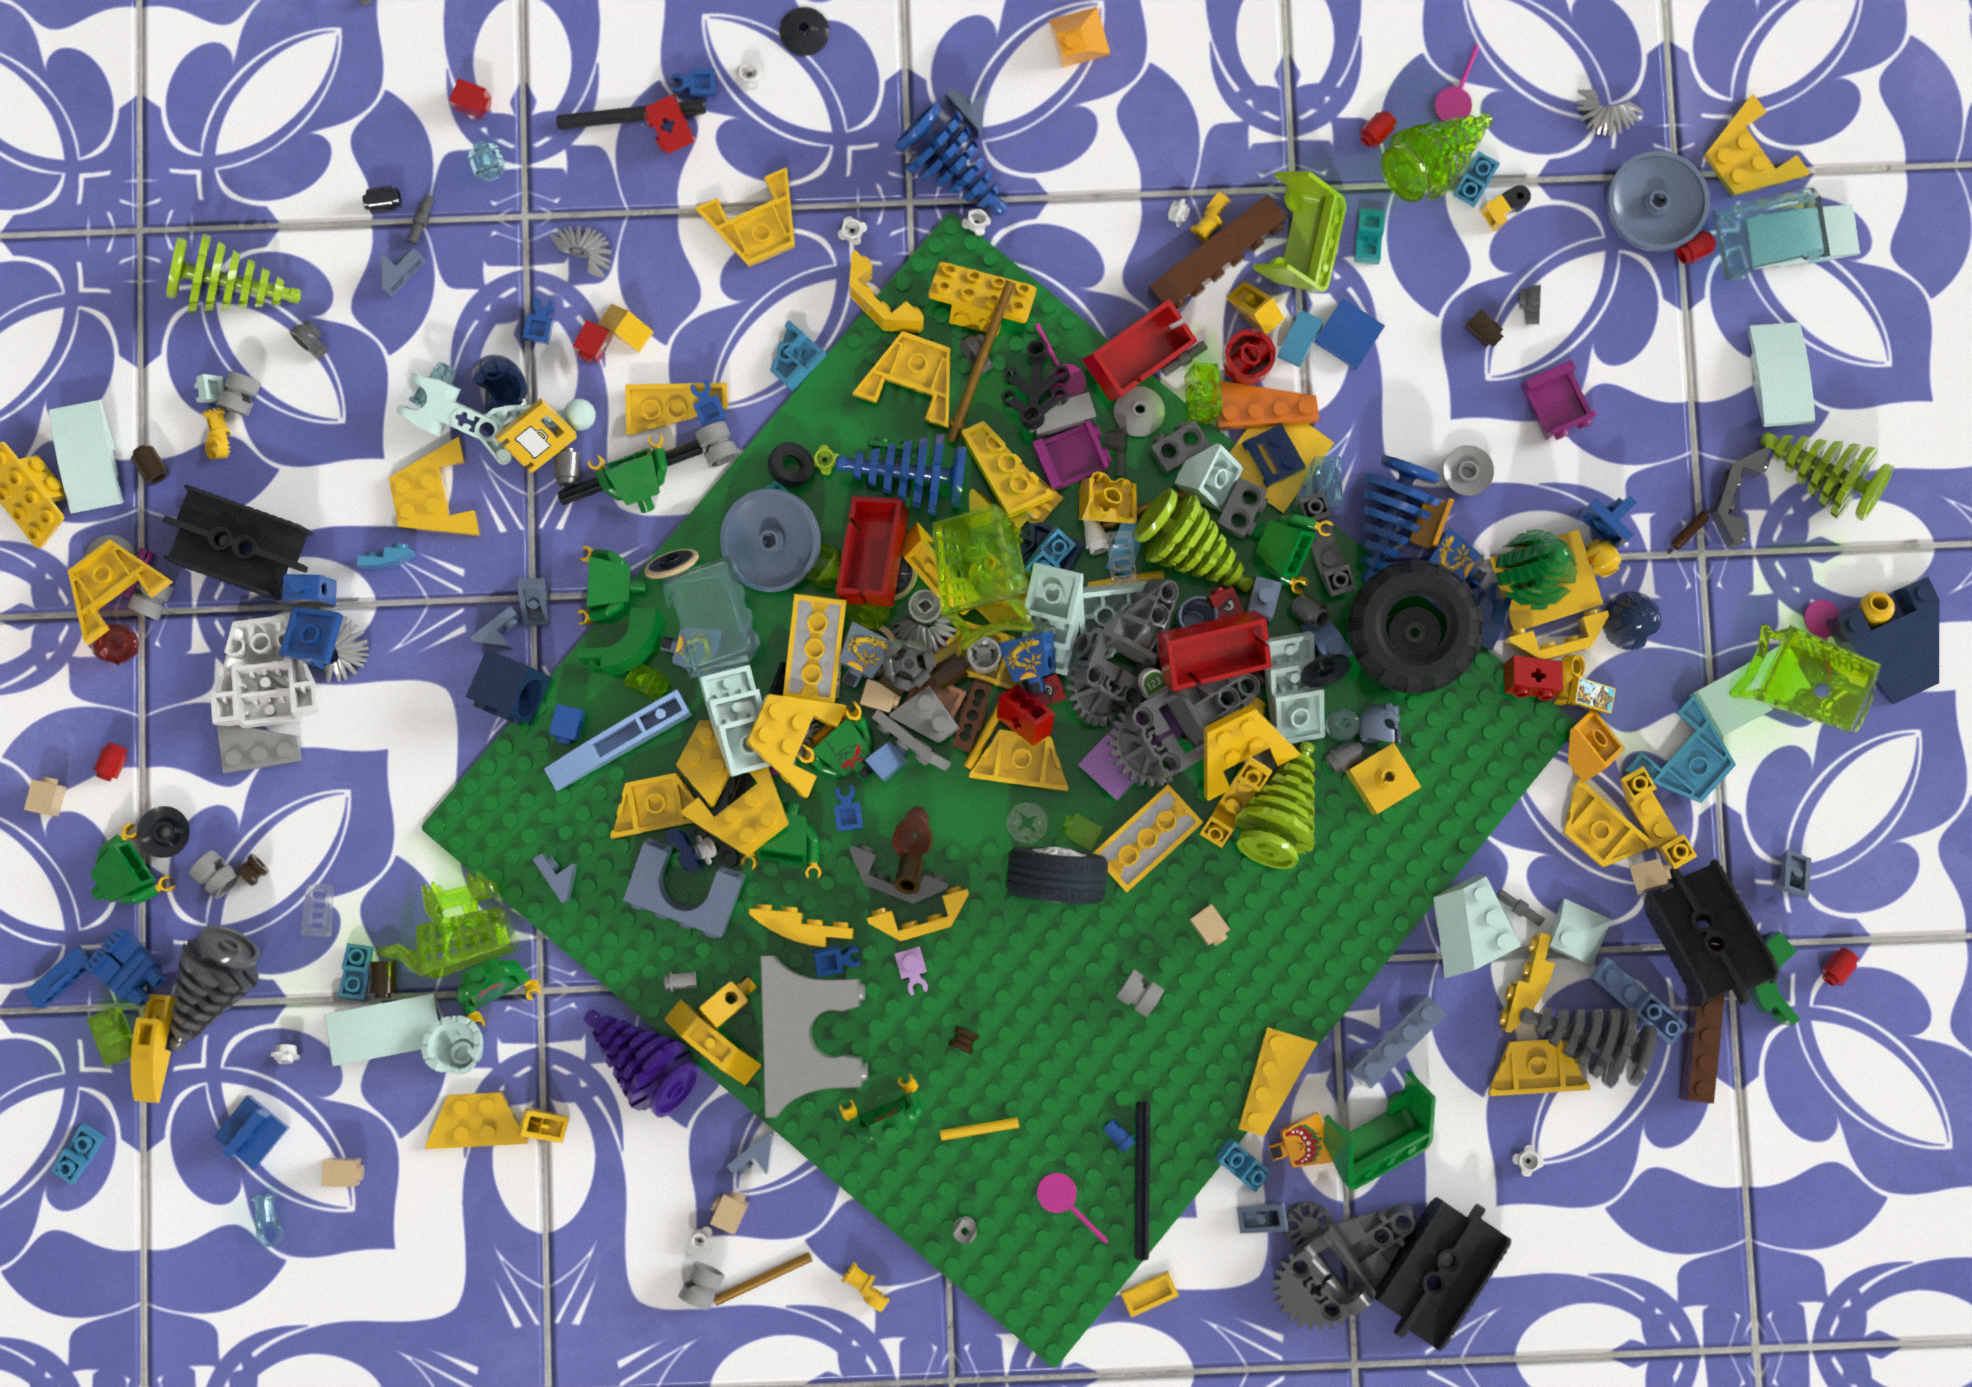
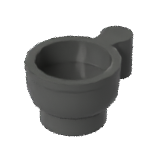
[1519,285,1541,325]
[289,320,328,360]
[960,334,993,375]

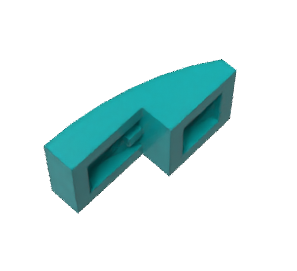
[1354,208,1385,265]

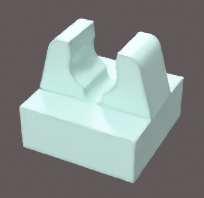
[194,374,225,403]

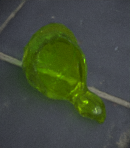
[807,543,842,587]

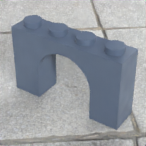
[623,838,746,938]
[1343,994,1447,1089]

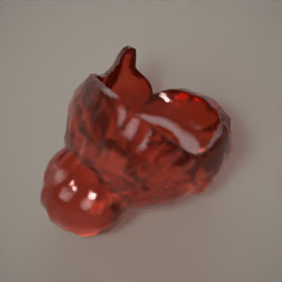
[88,624,139,665]
[891,806,933,857]

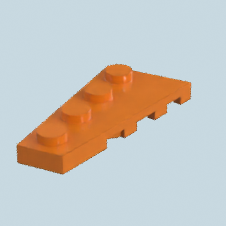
[1212,380,1319,431]

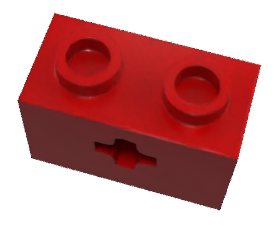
[644,94,696,155]
[1504,655,1563,701]
[997,684,1055,746]

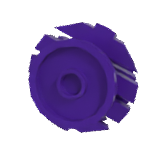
[584,1010,701,1118]

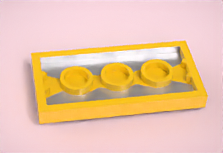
[783,593,847,703]
[1093,784,1203,893]

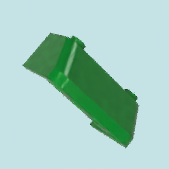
[1323,1070,1436,1190]

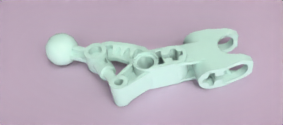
[396,373,596,465]

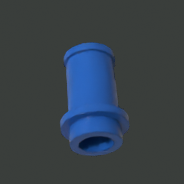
[1102,1119,1135,1153]

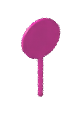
[1434,44,1479,125]
[1035,323,1086,398]
[1804,600,1840,686]
[1037,1173,1108,1243]

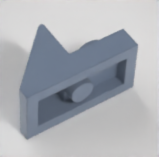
[945,87,985,138]
[381,248,427,298]
[517,578,550,625]
[469,606,521,649]
[1773,849,1812,899]
[532,854,577,903]
[727,1131,774,1174]
[1236,1201,1288,1234]

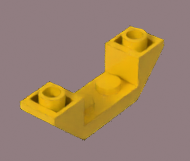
[849,250,924,333]
[902,522,982,615]
[1503,608,1609,660]
[1200,757,1273,848]
[1620,766,1697,869]
[867,886,969,941]
[664,999,762,1085]

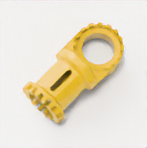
[1190,191,1231,243]
[202,408,231,460]
[1554,655,1585,706]
[841,1261,890,1312]

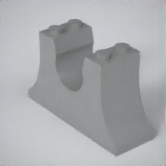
[761,956,868,1117]

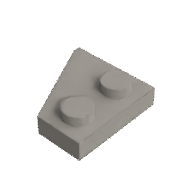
[889,686,960,743]

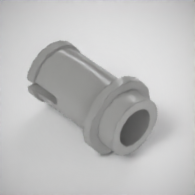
[664,971,697,992]

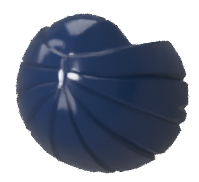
[472,354,527,411]
[1603,591,1662,650]

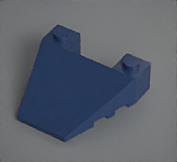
[1825,577,1940,704]

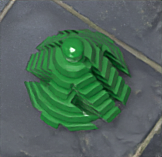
[1495,529,1577,610]

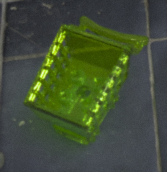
[932,504,1035,650]
[1729,624,1881,734]
[376,871,521,980]

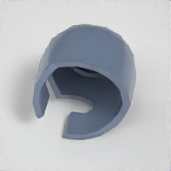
[1175,596,1218,629]
[1358,703,1401,744]

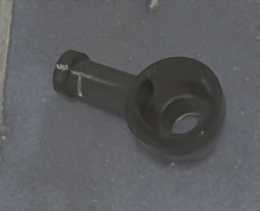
[1105,427,1128,476]

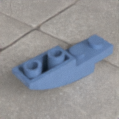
[1590,957,1688,1046]

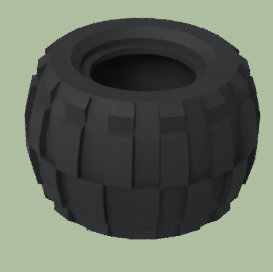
[1347,560,1483,694]

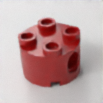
[1222,329,1276,385]

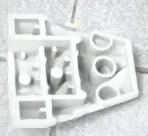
[211,615,319,728]

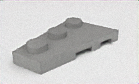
[872,710,952,771]
[217,725,303,774]

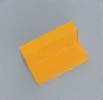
[1409,498,1454,551]

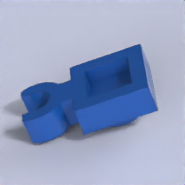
[672,69,716,97]
[522,297,554,345]
[690,379,727,427]
[834,785,863,832]
[813,945,861,977]

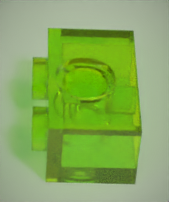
[1184,362,1223,423]
[86,1007,133,1067]

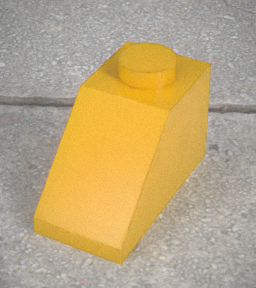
[1226,281,1284,335]

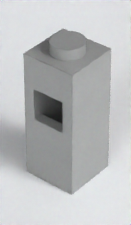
[1029,392,1096,439]

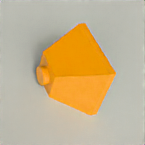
[1049,7,1110,68]
[1568,709,1626,783]

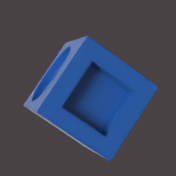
[549,704,586,745]

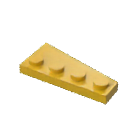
[625,383,729,436]
[961,421,1054,519]
[1238,1027,1318,1136]

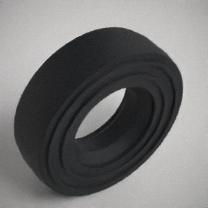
[768,442,814,487]

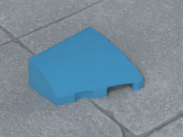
[770,320,827,392]

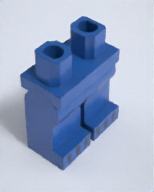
[83,928,167,1006]

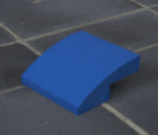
[1314,298,1385,370]

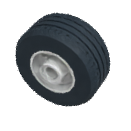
[1006,846,1108,904]

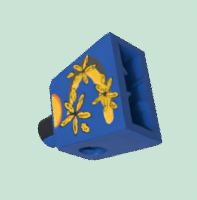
[1426,528,1487,586]
[282,574,337,606]
[998,630,1056,694]

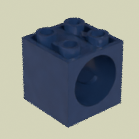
[466,649,552,726]

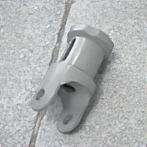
[953,1216,977,1244]

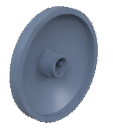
[1606,151,1710,252]
[720,489,821,592]

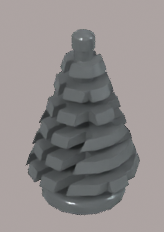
[169,925,260,1051]
[1519,1008,1657,1089]

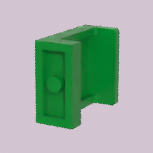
[859,437,919,512]

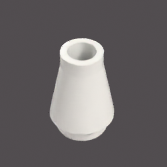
[1083,520,1111,555]

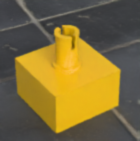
[1345,743,1421,816]

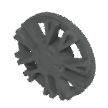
[1284,1201,1333,1248]

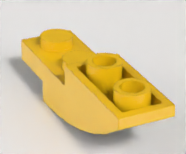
[749,904,854,947]
[1498,932,1555,1032]
[131,994,176,1103]

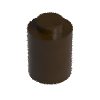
[1464,309,1504,348]
[130,445,170,486]
[931,653,970,691]
[894,853,925,894]
[370,961,397,998]

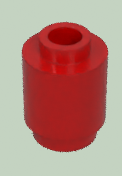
[1359,110,1397,148]
[1676,230,1716,265]
[93,742,128,782]
[1820,947,1859,987]

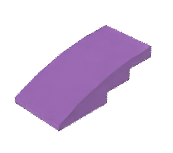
[1078,698,1184,800]

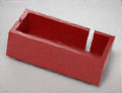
[1082,299,1198,402]
[836,496,909,607]
[1157,610,1272,691]

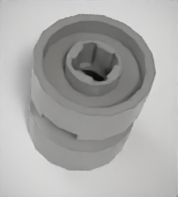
[216,371,261,417]
[695,421,739,468]
[127,582,174,621]
[908,589,943,627]
[967,637,1001,674]
[189,850,241,899]
[1115,969,1165,1017]
[678,1261,725,1310]

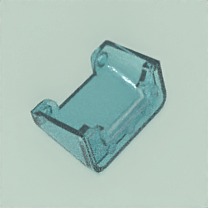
[1711,188,1830,281]

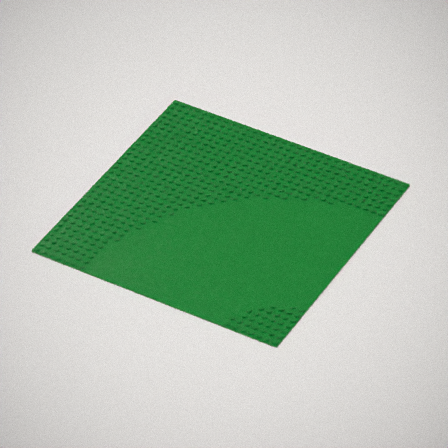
[422,213,1576,1367]

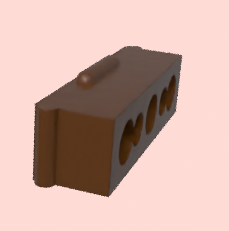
[952,678,993,753]

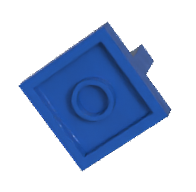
[1577,495,1637,548]
[279,606,343,670]
[213,1095,290,1170]

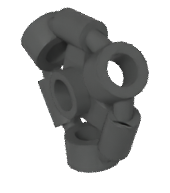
[883,638,936,691]

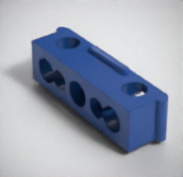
[24,946,91,1009]

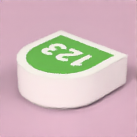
[1138,667,1168,699]

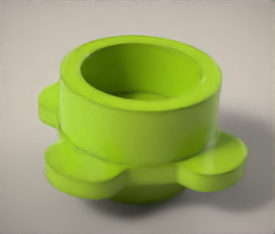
[812,445,839,475]

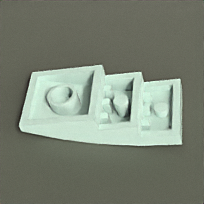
[1746,204,1860,270]
[1747,322,1815,427]
[49,399,124,513]
[1022,562,1083,676]
[1264,631,1325,744]
[1689,643,1812,737]
[698,665,771,776]
[324,994,438,1066]

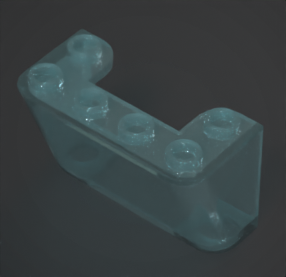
[661,556,760,678]

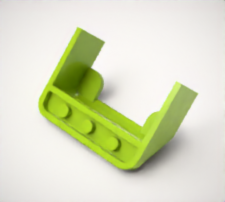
[1253,171,1346,292]

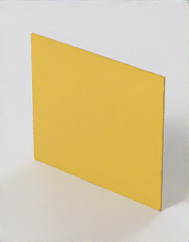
[1230,424,1334,513]
[1490,529,1604,631]

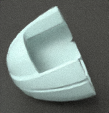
[421,1015,484,1075]

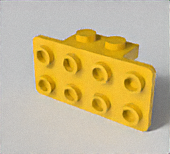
[928,262,1037,336]
[0,442,66,548]

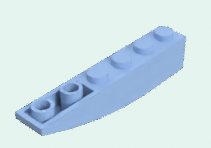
[544,690,693,791]

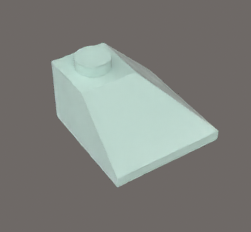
[1175,443,1243,512]
[1548,899,1612,967]

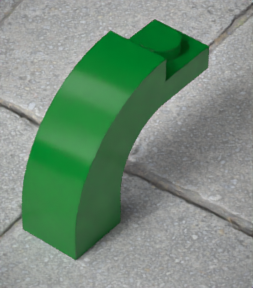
[576,607,663,676]
[1748,932,1800,1026]

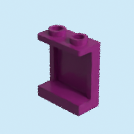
[1521,360,1598,440]
[1032,419,1111,491]

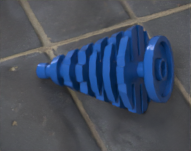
[894,101,1008,216]
[835,434,966,516]
[1361,455,1442,584]

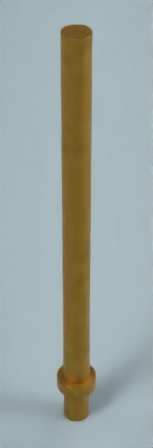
[946,280,1016,443]

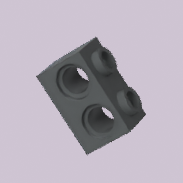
[1150,420,1211,477]
[1216,477,1269,540]

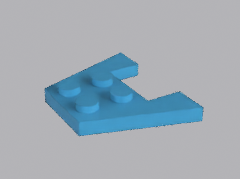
[1623,694,1736,803]

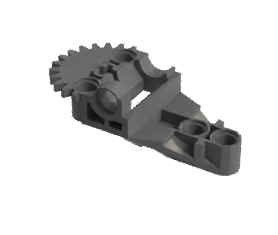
[1065,579,1179,726]
[1107,674,1260,787]
[1272,1203,1416,1331]

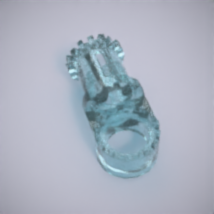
[409,362,456,408]
[251,1193,284,1247]

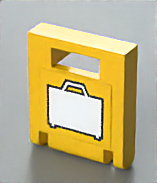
[495,398,577,473]

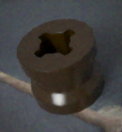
[235,853,269,886]
[948,1025,980,1055]

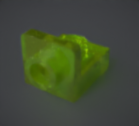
[847,601,890,630]
[623,664,670,702]
[1061,813,1103,851]

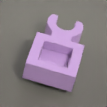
[895,946,928,995]

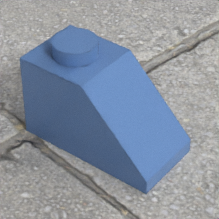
[1299,620,1353,657]
[865,741,907,783]

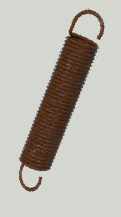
[1667,508,1714,554]

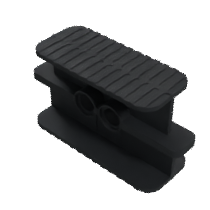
[163,484,313,601]
[1644,859,1779,1007]
[1373,1197,1512,1351]

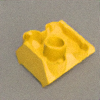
[1078,471,1137,524]

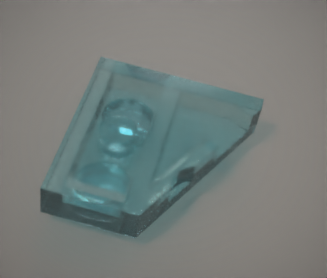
[1293,456,1343,509]

